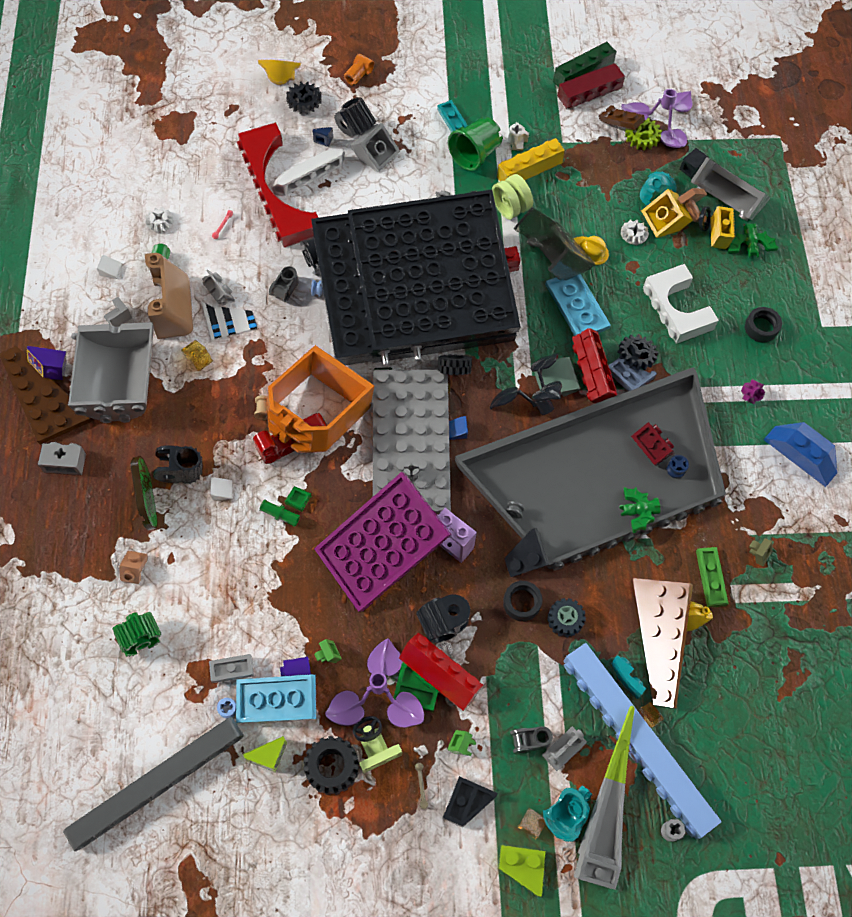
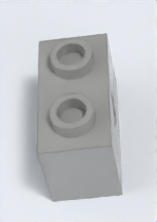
[38,442,86,475]

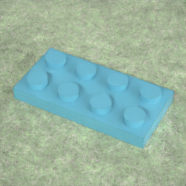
[545,269,611,336]
[236,675,316,723]

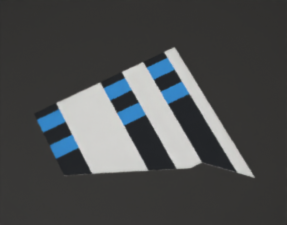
[201,301,257,340]

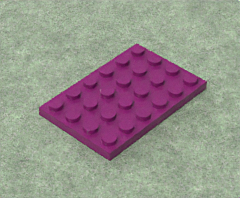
[314,472,452,612]

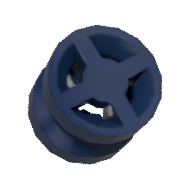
[667,455,689,479]

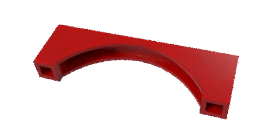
[236,122,319,248]

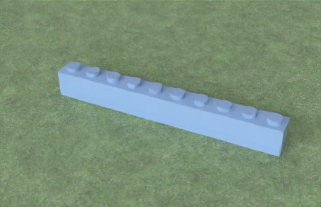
[563,643,721,840]

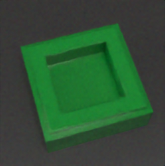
[285,486,312,512]

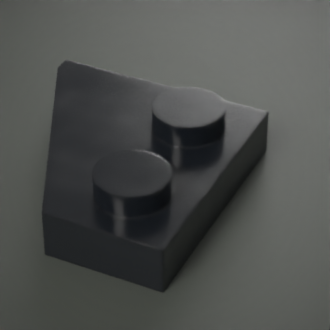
[504,528,549,577]
[442,776,498,828]

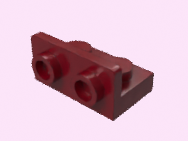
[631,422,675,466]

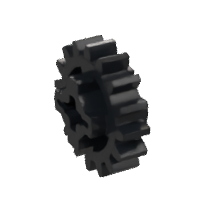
[286,81,322,114]
[617,334,658,370]

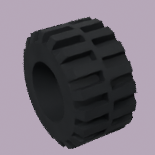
[304,736,359,795]

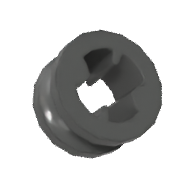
[506,501,525,518]

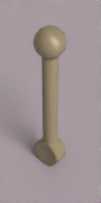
[415,763,428,809]

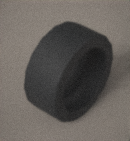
[744,307,782,343]
[503,581,542,621]

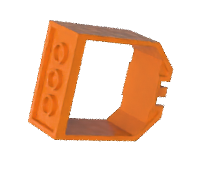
[267,345,374,453]

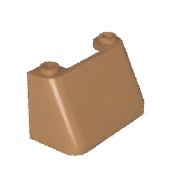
[145,253,193,339]

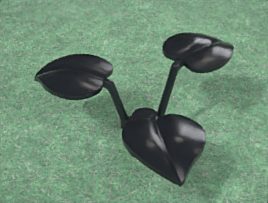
[490,353,562,415]

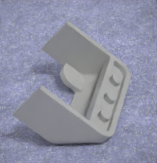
[691,158,770,221]

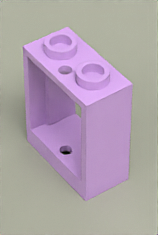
[438,508,477,563]

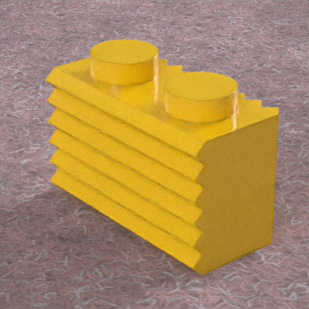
[710,207,735,249]

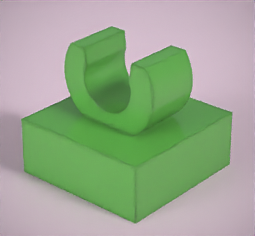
[314,639,342,663]
[447,730,476,756]

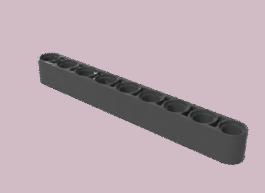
[63,717,244,852]

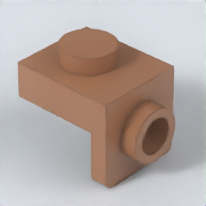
[119,550,148,584]

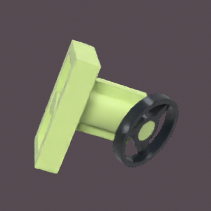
[353,716,402,774]

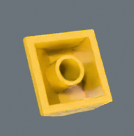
[642,189,693,238]

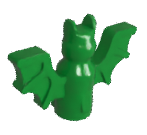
[728,224,778,258]
[619,487,661,533]

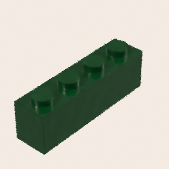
[553,41,617,88]

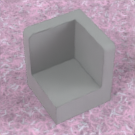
[104,297,132,327]

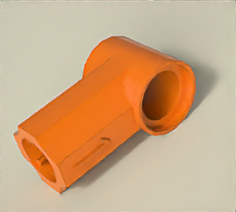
[344,54,375,85]

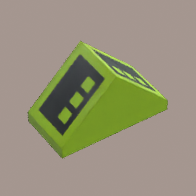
[243,736,287,772]

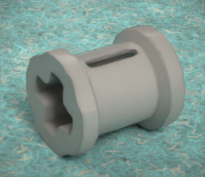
[661,819,685,842]

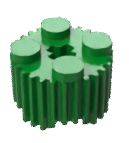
[112,612,161,657]

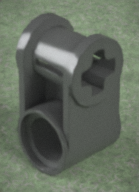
[269,266,299,302]
[510,726,553,754]

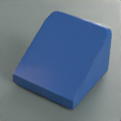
[449,416,468,440]

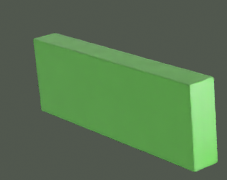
[696,547,729,608]

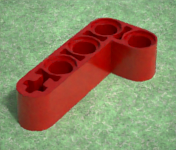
[253,413,327,464]

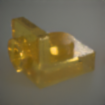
[181,340,213,371]

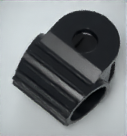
[334,97,377,136]
[153,445,203,484]
[416,594,470,643]

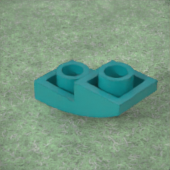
[611,655,646,699]

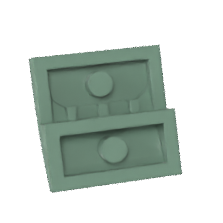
[534,357,581,397]

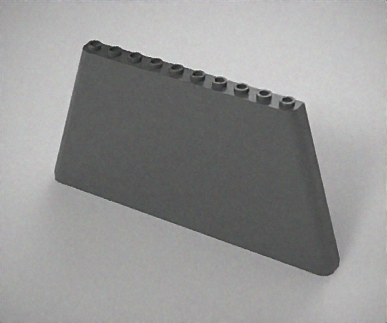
[455,367,726,571]

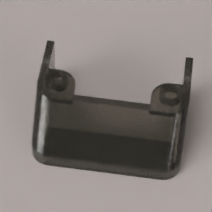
[514,207,595,280]

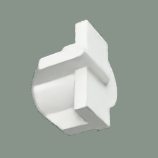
[508,122,529,151]

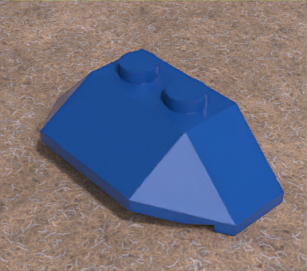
[764,422,838,487]

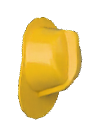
[568,236,609,265]

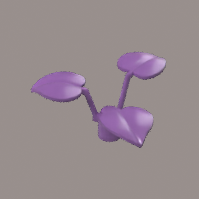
[621,89,692,148]
[325,639,424,728]

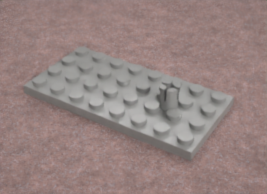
[373,370,451,513]

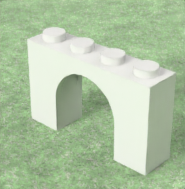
[643,264,719,344]

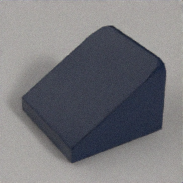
[312,127,333,147]

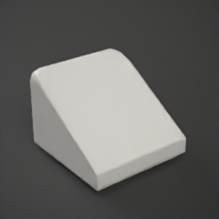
[97,255,122,279]
[210,477,232,500]

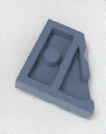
[608,358,657,391]

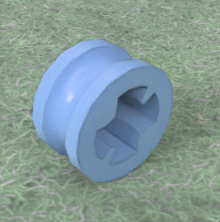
[311,280,322,297]
[217,698,236,719]

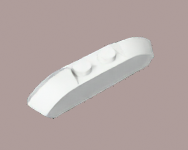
[271,149,345,196]

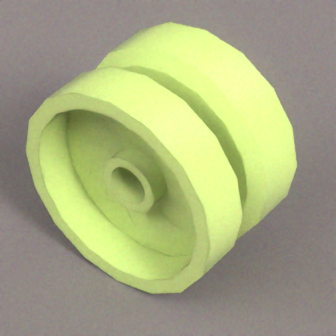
[492,174,533,220]

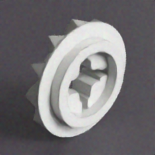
[145,207,173,232]
[621,220,649,245]

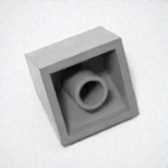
[350,123,400,172]

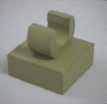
[749,538,773,566]

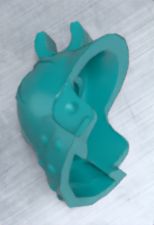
[640,171,677,206]
[543,785,593,842]

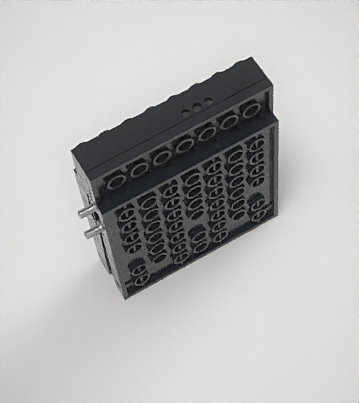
[311,189,521,366]

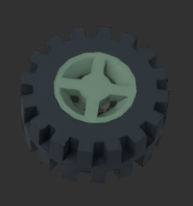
[548,598,586,638]

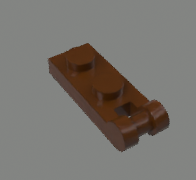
[599,105,645,130]

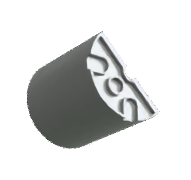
[68,322,154,423]

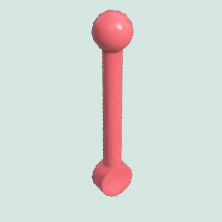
[212,210,233,239]

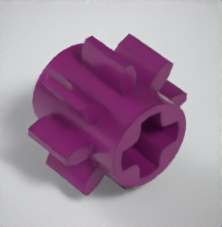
[741,379,765,404]

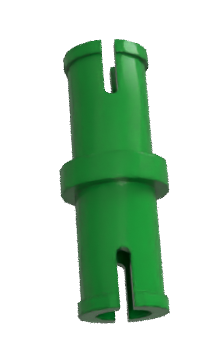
[259,499,300,527]

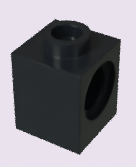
[679,148,709,179]

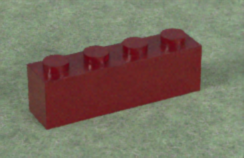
[557,63,625,109]

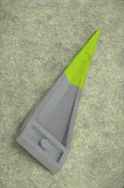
[574,706,635,890]

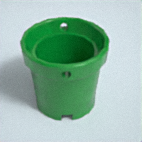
[447,117,503,171]

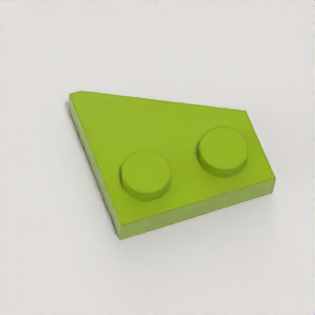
[499,845,545,897]

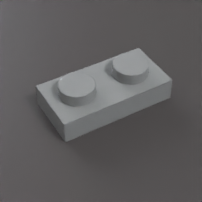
[209,654,254,683]

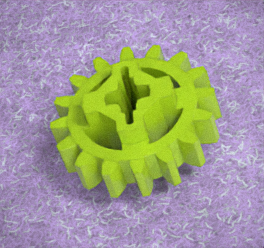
[625,118,662,150]

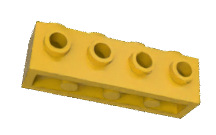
[497,138,565,181]

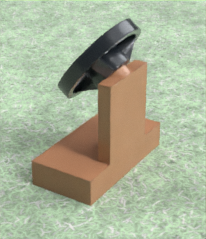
[678,188,711,231]

